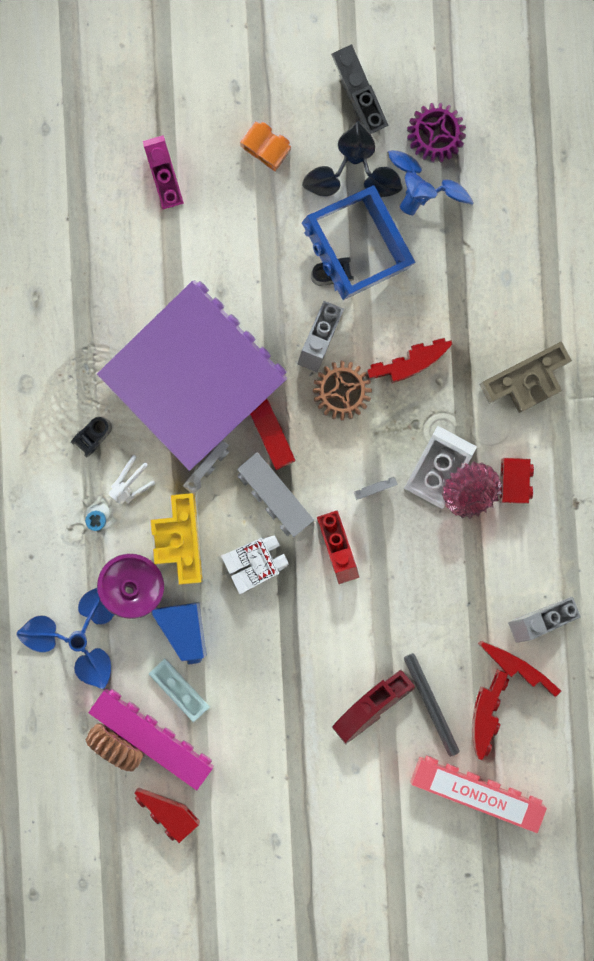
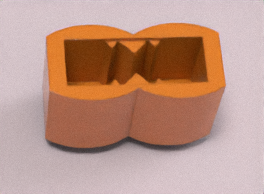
[240,121,291,172]

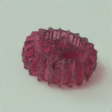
[442,461,502,519]

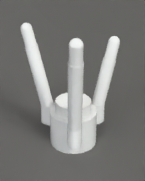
[109,455,155,505]

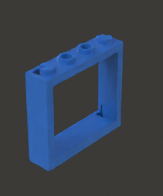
[302,185,416,300]

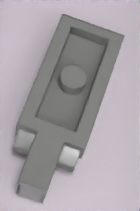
[183,440,229,493]

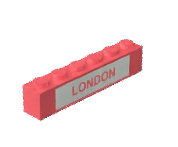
[410,755,547,833]

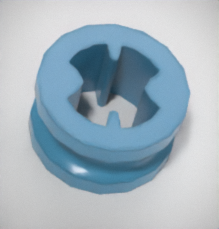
[85,511,106,531]

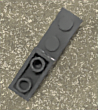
[331,44,389,134]

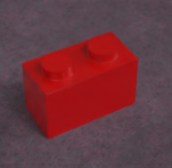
[499,458,534,504]

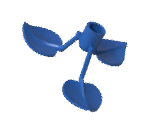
[387,150,474,216]
[16,588,114,689]

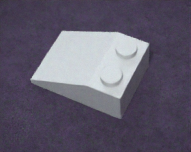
[404,426,477,509]

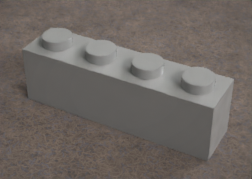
[237,452,314,537]

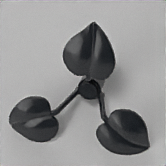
[302,121,403,197]

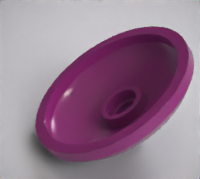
[97,554,164,619]

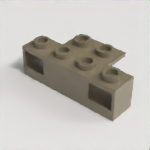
[479,341,572,413]

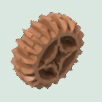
[312,361,372,421]
[85,724,144,772]

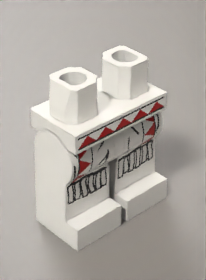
[221,536,289,594]

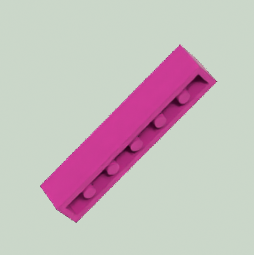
[88,689,214,791]

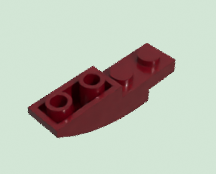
[332,670,415,745]

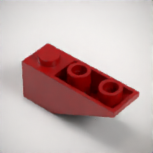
[317,510,360,584]
[134,788,200,843]

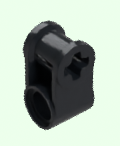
[311,257,354,286]
[71,417,112,458]

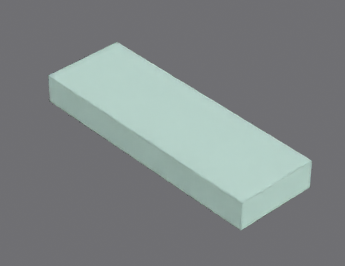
[149,659,210,723]

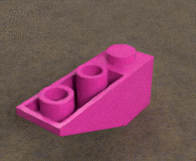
[143,135,184,209]

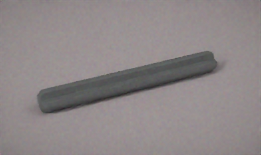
[404,653,460,757]

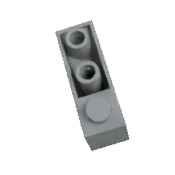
[297,301,344,373]
[508,597,581,643]

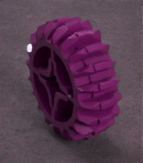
[407,103,466,163]

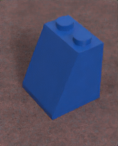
[152,602,207,664]

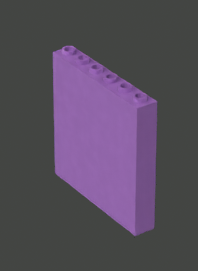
[97,280,287,471]

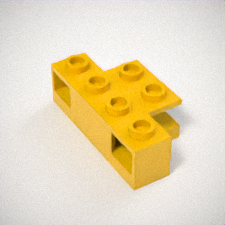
[151,493,203,584]

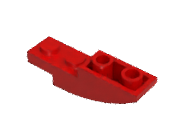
[366,338,452,383]
[472,669,509,760]

